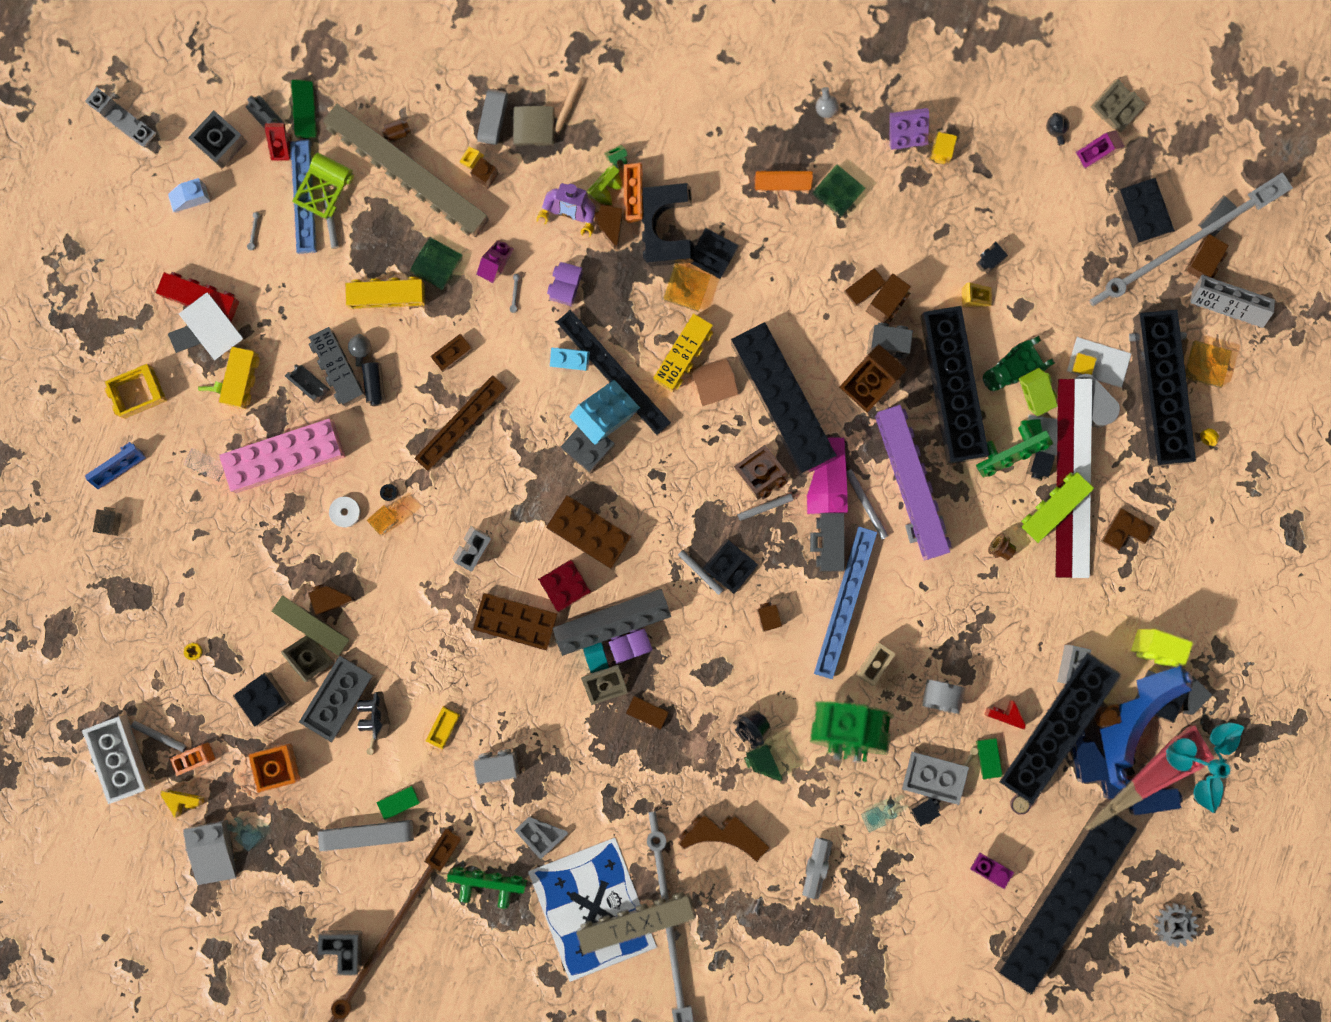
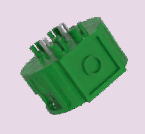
[810,701,894,763]

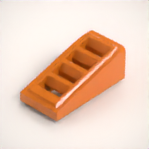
[169,742,215,776]

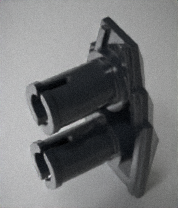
[357,691,390,740]

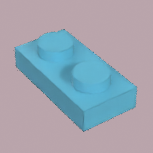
[550,347,590,371]

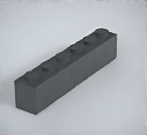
[553,589,672,656]

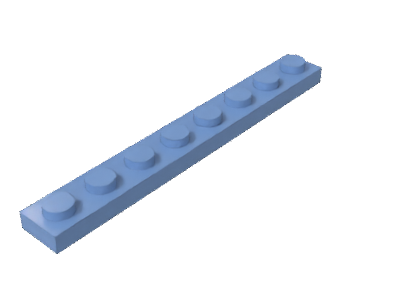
[813,527,877,680]

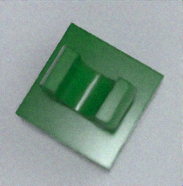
[604,145,628,168]

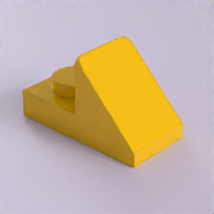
[160,789,205,818]

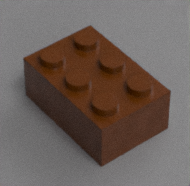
[839,343,907,413]

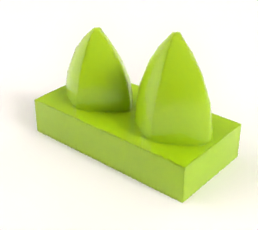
[587,165,622,205]

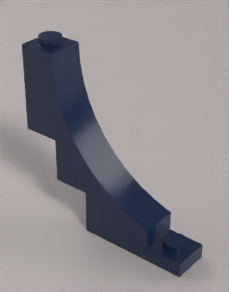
[1072,731,1183,815]

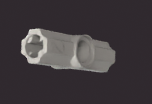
[802,837,832,899]

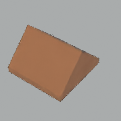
[690,359,738,407]

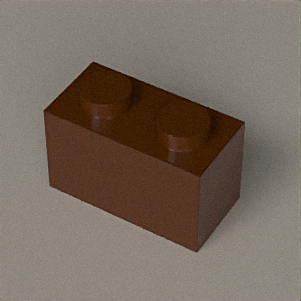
[1184,234,1229,279]

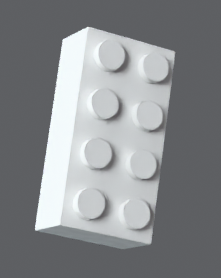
[82,715,152,804]

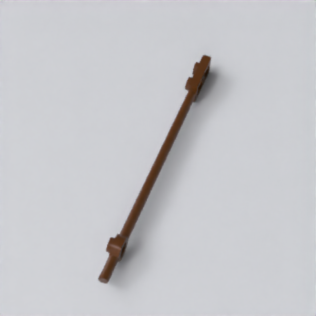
[328,828,462,1022]

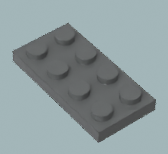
[299,656,374,742]

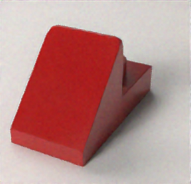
[264,123,290,161]
[984,700,1026,730]

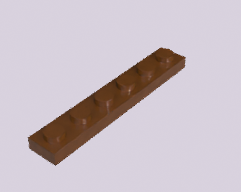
[414,375,507,472]

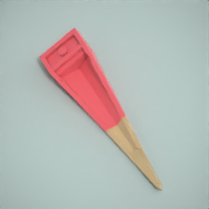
[1086,725,1214,829]

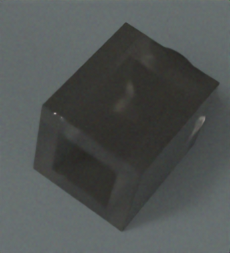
[92,507,122,536]

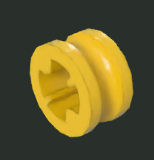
[183,643,203,660]

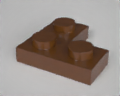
[1101,508,1154,551]

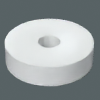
[329,497,361,528]

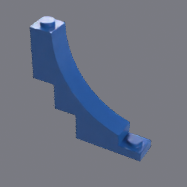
[1100,666,1193,789]

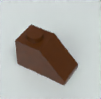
[594,205,623,250]
[308,584,356,615]

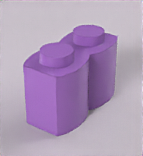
[547,262,583,307]
[609,628,653,664]

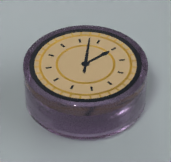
[1010,795,1031,815]

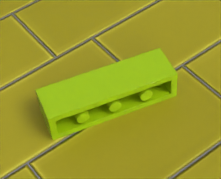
[1021,472,1094,543]

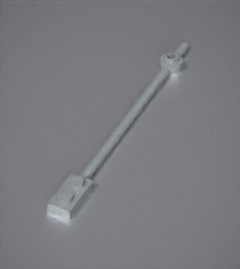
[1089,172,1293,306]
[647,811,693,1022]

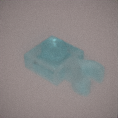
[860,804,897,833]
[227,816,263,852]

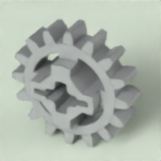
[1153,903,1199,948]

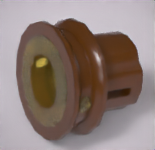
[988,533,1017,561]

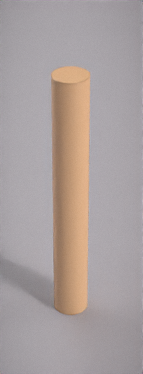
[554,80,582,134]

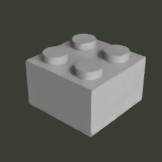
[474,749,520,784]

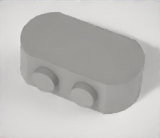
[1074,374,1120,428]

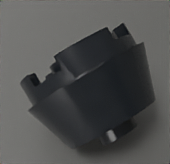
[733,710,771,749]

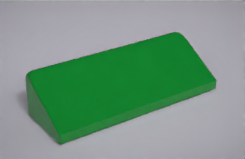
[291,79,316,138]

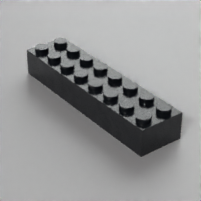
[920,306,989,465]
[1133,309,1196,468]
[731,322,837,477]
[999,652,1122,805]

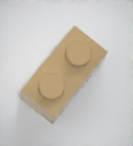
[855,643,896,686]

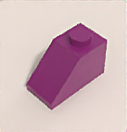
[1076,130,1125,169]

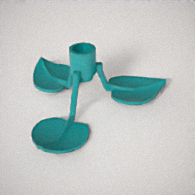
[1166,723,1244,813]

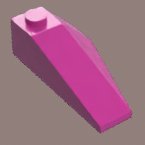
[807,438,848,514]

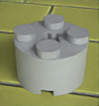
[922,679,966,714]

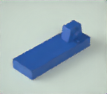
[85,442,146,490]

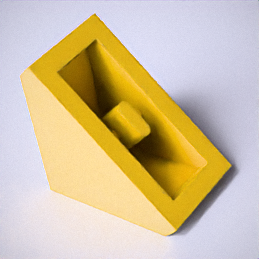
[962,282,992,307]

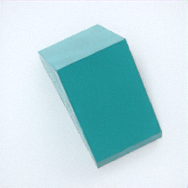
[583,642,609,673]

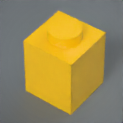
[930,132,957,164]

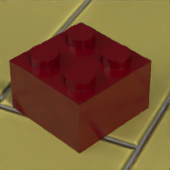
[538,559,592,613]

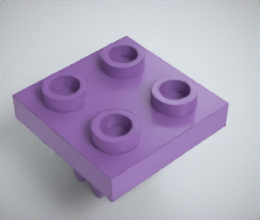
[890,108,929,150]

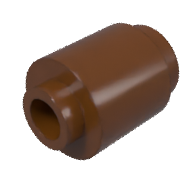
[381,118,411,142]

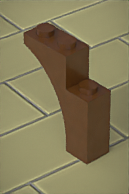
[678,813,770,862]

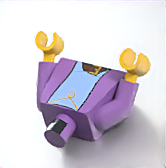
[536,183,595,237]

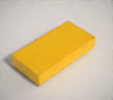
[425,706,461,750]

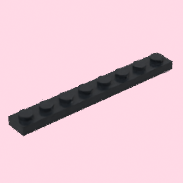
[556,310,671,436]

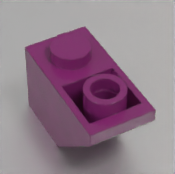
[476,240,514,283]
[970,852,1014,890]

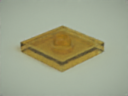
[663,263,711,312]
[1185,340,1232,388]

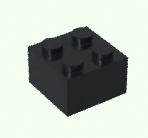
[233,672,292,727]

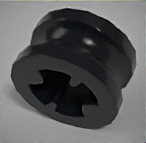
[380,484,398,501]

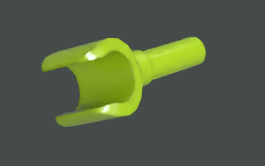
[198,381,223,394]

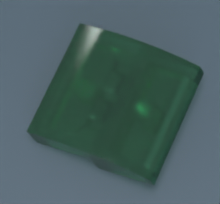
[410,237,463,290]

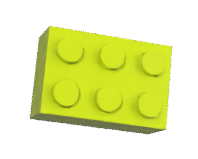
[1131,629,1193,667]

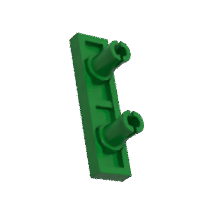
[976,423,1054,478]
[447,867,527,909]

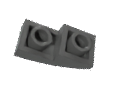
[1198,195,1237,237]

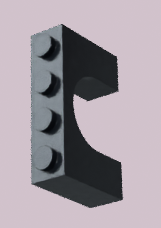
[642,183,695,267]

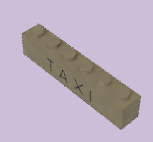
[576,892,697,955]

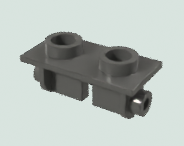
[245,95,284,129]

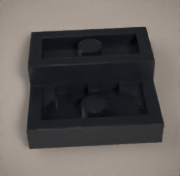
[690,228,739,279]
[703,539,758,594]

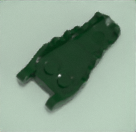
[982,335,1055,392]

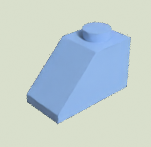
[168,178,210,213]

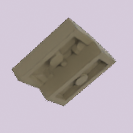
[1090,79,1146,132]
[513,106,555,146]

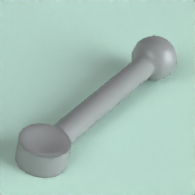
[247,212,260,251]
[509,274,520,313]

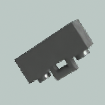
[810,513,844,572]

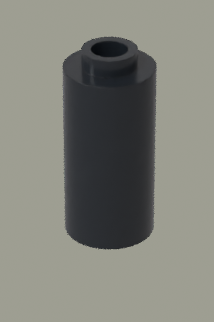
[362,362,385,407]

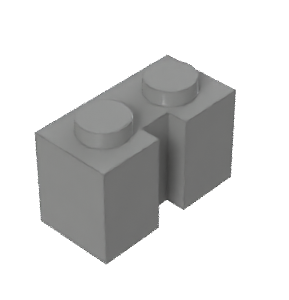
[452,526,491,572]

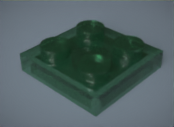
[812,164,865,218]

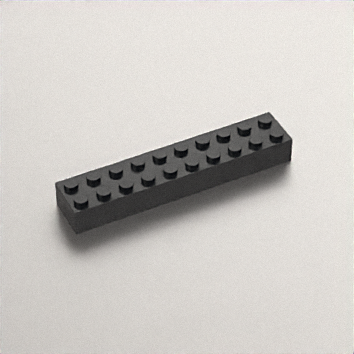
[994,805,1137,995]

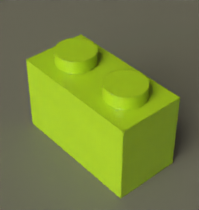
[1019,368,1057,417]

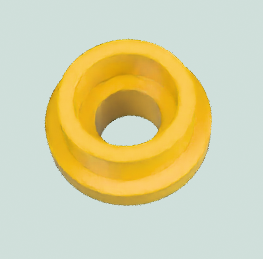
[1200,428,1219,446]

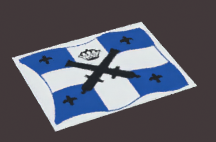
[528,838,657,982]

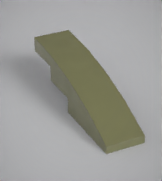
[271,595,349,656]

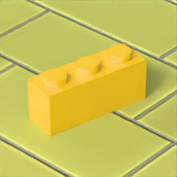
[219,347,260,409]

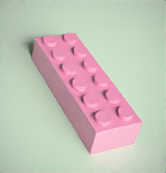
[219,419,345,493]

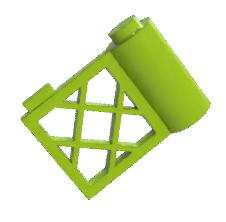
[292,152,354,220]

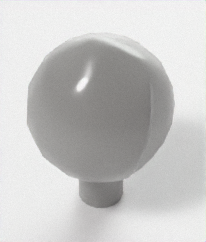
[816,87,839,118]

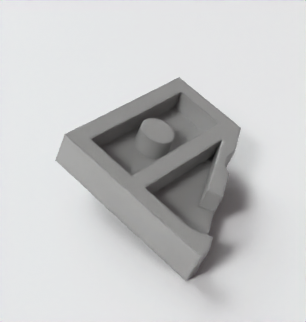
[514,817,568,859]

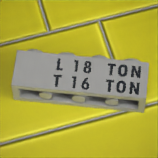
[1190,275,1275,328]

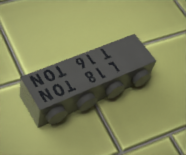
[309,327,365,407]

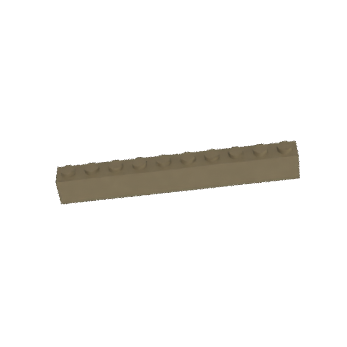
[323,103,489,238]

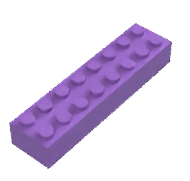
[875,405,952,561]

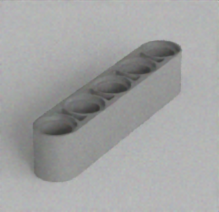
[318,820,414,851]

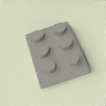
[902,751,969,805]

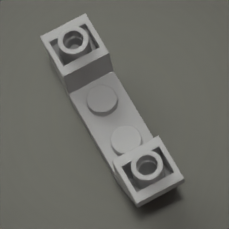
[85,87,157,148]

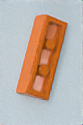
[624,163,643,223]
[755,171,813,191]

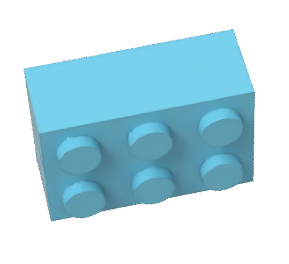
[569,380,640,445]

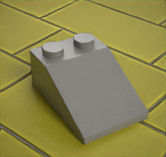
[183,820,237,885]

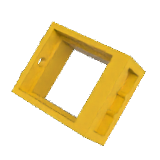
[104,364,167,419]

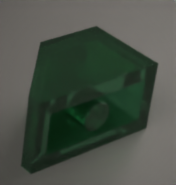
[744,743,783,782]

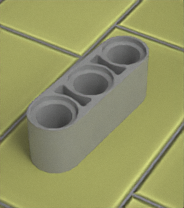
[477,89,508,145]

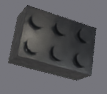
[1113,177,1175,248]

